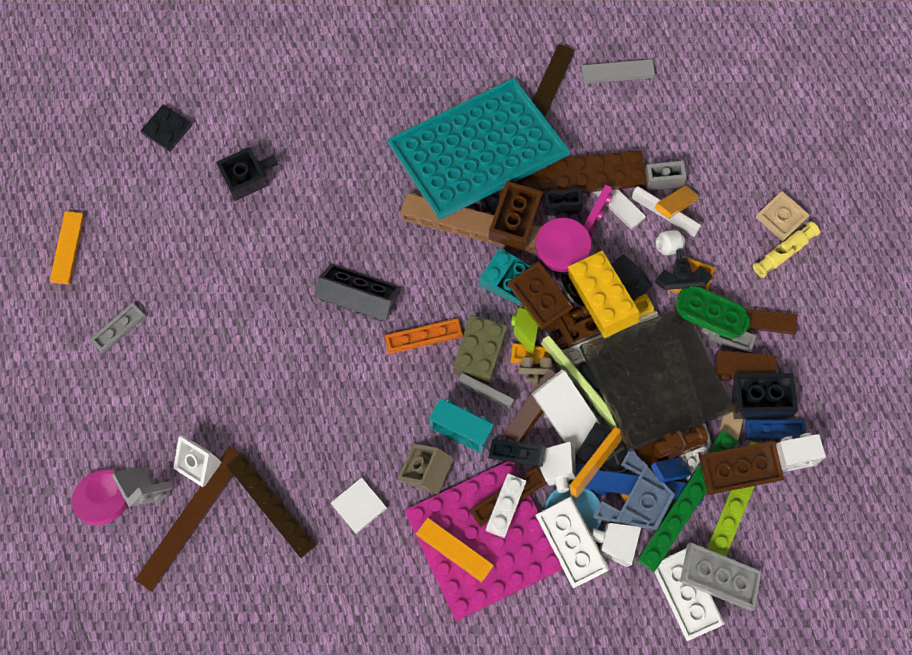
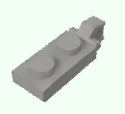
[700,327,757,353]

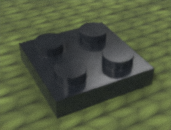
[140,104,192,152]

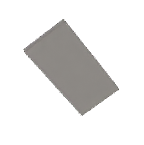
[680,543,762,611]

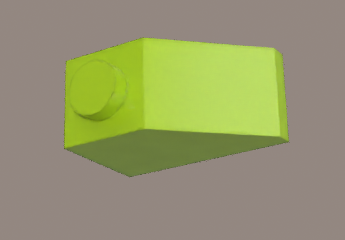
[511,308,538,354]

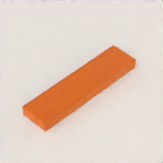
[384,318,463,354]

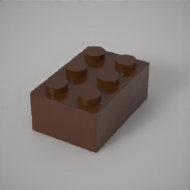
[489,181,543,251]

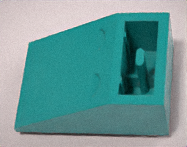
[478,247,531,306]

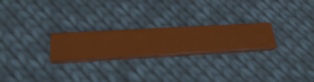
[135,446,246,592]

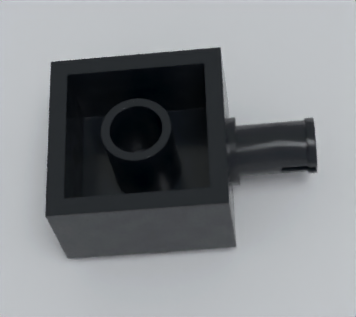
[216,147,279,201]

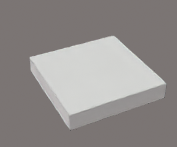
[331,478,387,534]

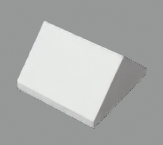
[173,435,222,487]

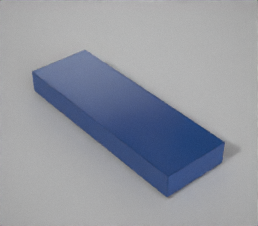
[745,419,806,440]

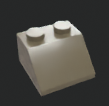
[397,444,454,494]

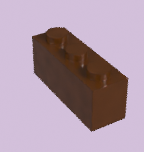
[714,350,777,382]

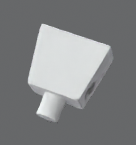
[540,442,576,493]
[591,523,641,567]

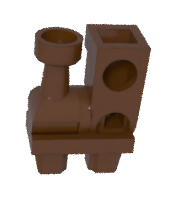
[545,306,601,349]
[652,424,708,460]

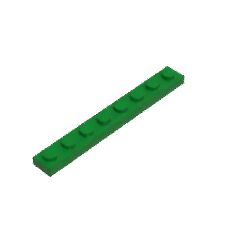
[636,430,739,572]

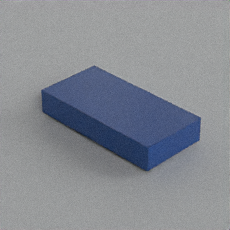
[651,457,691,483]

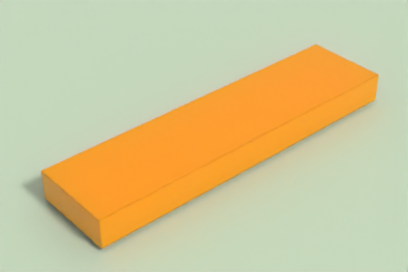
[50,211,85,285]
[570,427,622,499]
[416,518,494,583]

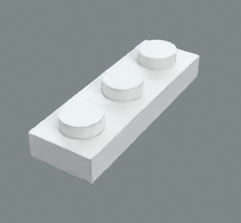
[486,474,526,538]

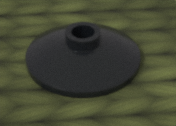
[559,274,585,307]

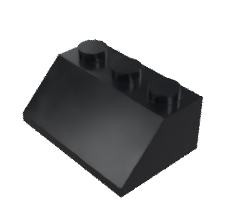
[611,254,653,302]
[732,373,798,419]

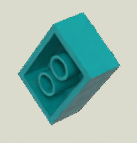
[429,398,494,454]

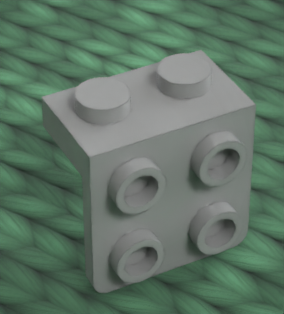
[112,467,172,507]

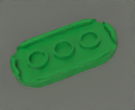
[675,286,750,338]

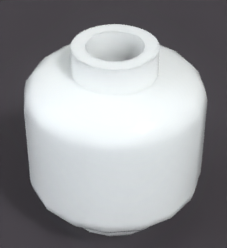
[656,230,685,256]

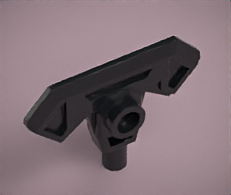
[655,249,712,290]

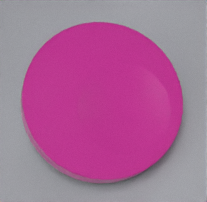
[535,218,591,272]
[71,470,128,525]

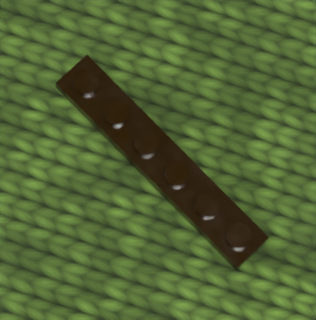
[226,453,317,558]

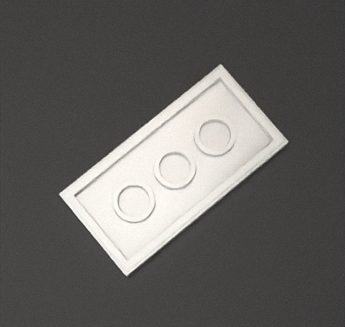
[532,370,600,455]
[536,496,610,588]
[655,548,725,641]

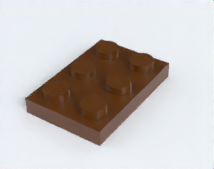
[507,262,573,331]

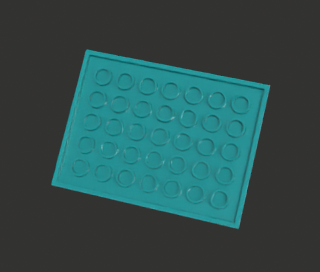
[387,78,570,220]

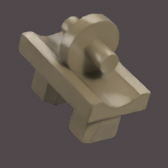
[519,357,554,388]

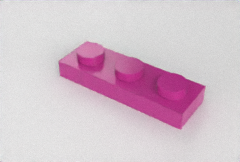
[584,185,613,237]

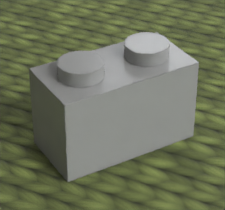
[645,161,687,191]

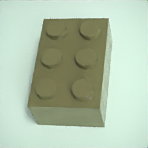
[453,315,507,385]

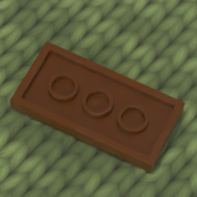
[698,441,784,495]

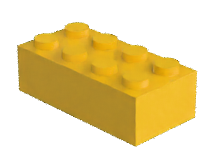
[568,250,639,339]

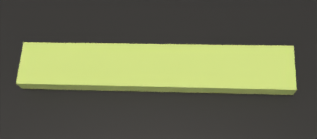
[541,336,624,430]

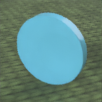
[544,484,601,532]

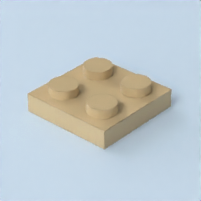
[756,191,810,242]

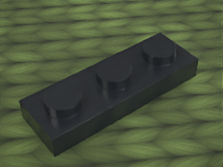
[488,439,546,467]

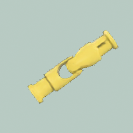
[753,221,820,278]

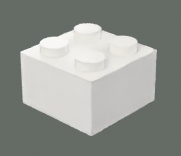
[776,433,826,472]

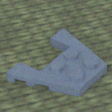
[593,449,675,531]

